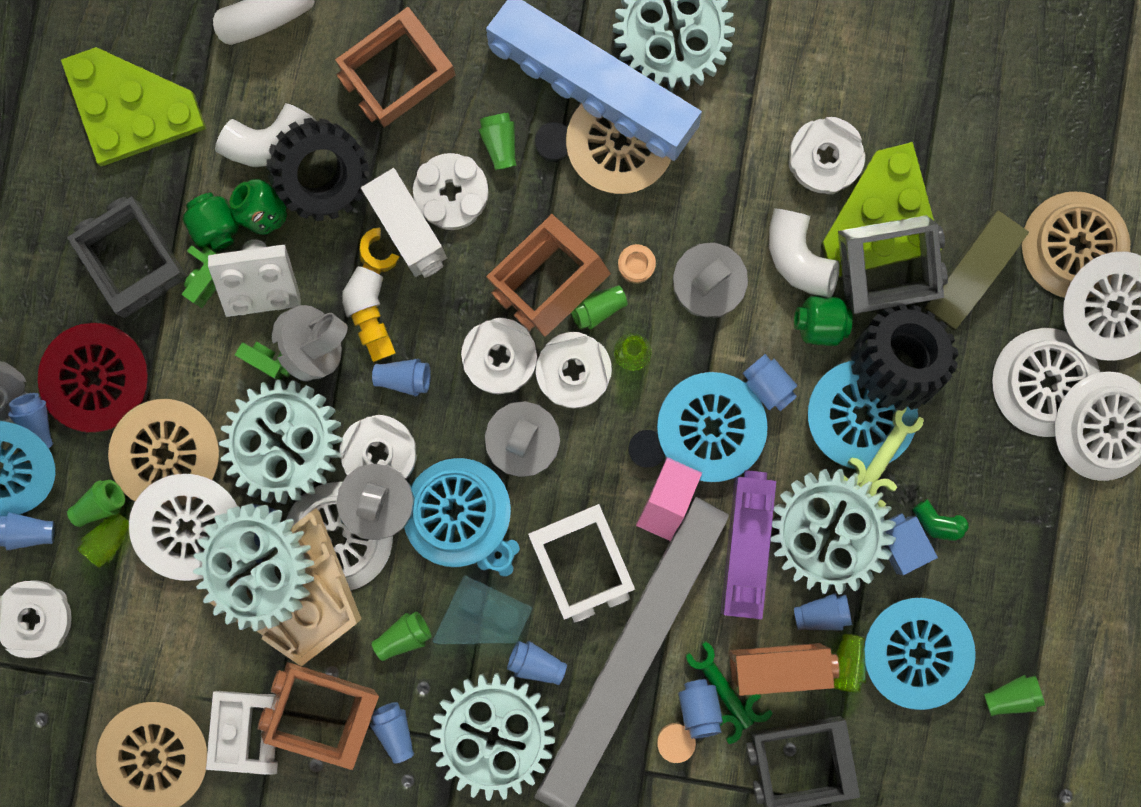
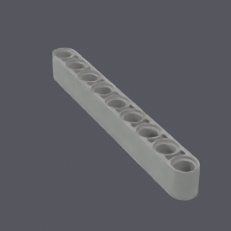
[534,496,729,807]

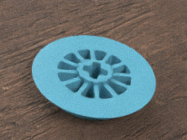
[808,361,918,469]
[657,372,768,482]
[0,421,56,516]
[405,458,511,567]
[864,598,975,710]

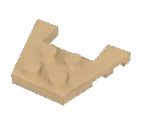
[204,508,361,666]

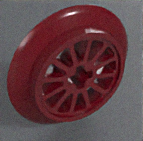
[37,323,148,432]

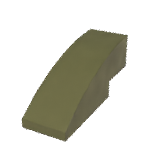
[924,210,1029,330]

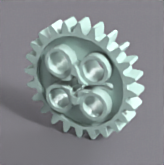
[613,0,735,92]
[219,379,343,504]
[770,469,896,594]
[193,504,314,631]
[430,673,555,801]

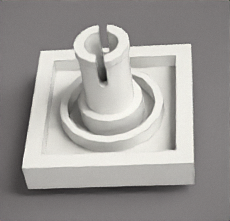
[208,240,301,317]

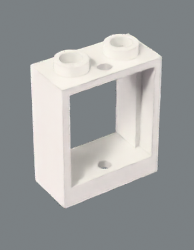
[361,168,447,278]
[528,504,635,623]

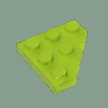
[61,47,207,167]
[821,142,942,278]

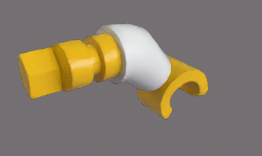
[342,228,399,362]

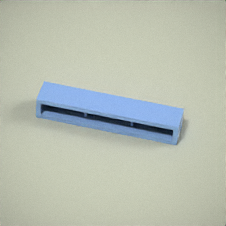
[486,0,702,161]

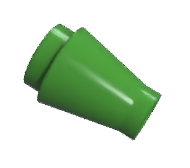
[478,113,517,170]
[571,285,628,330]
[67,480,125,527]
[372,612,431,661]
[984,674,1045,716]

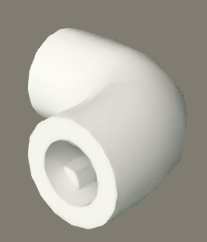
[213,0,314,45]
[215,103,317,167]
[769,208,839,298]

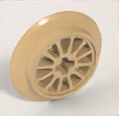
[566,103,671,194]
[1022,192,1130,298]
[108,399,219,509]
[96,702,207,807]

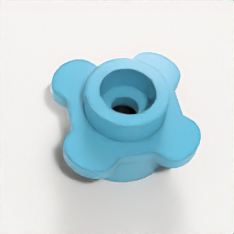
[477,540,520,576]

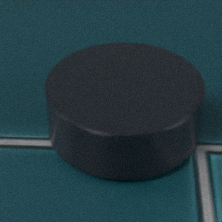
[535,122,568,162]
[628,430,665,468]

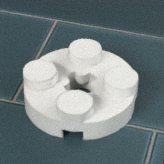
[788,117,865,194]
[413,153,489,230]
[461,318,537,394]
[536,332,612,409]
[339,415,417,479]
[0,580,71,658]

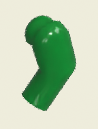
[912,499,969,541]

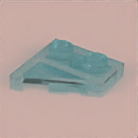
[432,575,533,644]

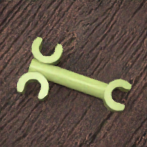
[844,408,924,507]

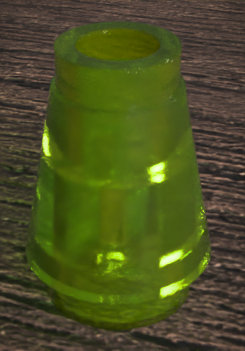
[614,333,652,371]
[77,513,129,568]
[833,634,866,693]

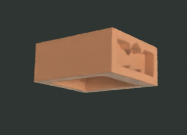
[335,7,456,128]
[486,214,611,337]
[729,643,839,696]
[258,662,379,770]

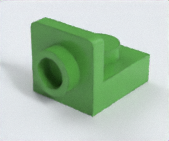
[181,245,216,308]
[235,341,291,380]

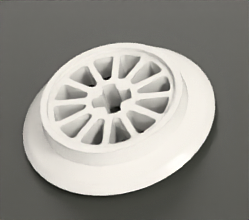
[1063,252,1141,361]
[992,328,1100,437]
[1055,372,1141,481]
[129,474,238,581]
[286,482,393,591]

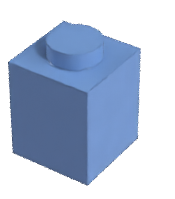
[884,513,938,575]

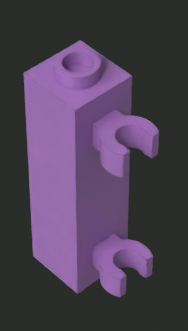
[721,470,776,619]

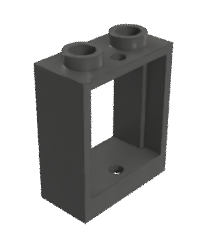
[67,196,188,318]
[838,215,948,314]
[746,716,860,807]

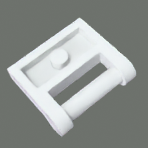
[206,691,278,774]

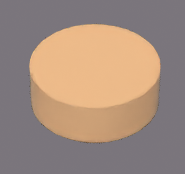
[618,244,656,283]
[657,723,696,763]

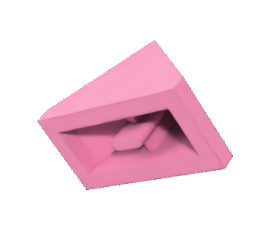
[636,457,702,541]

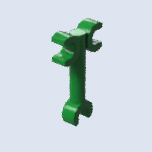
[685,641,773,744]

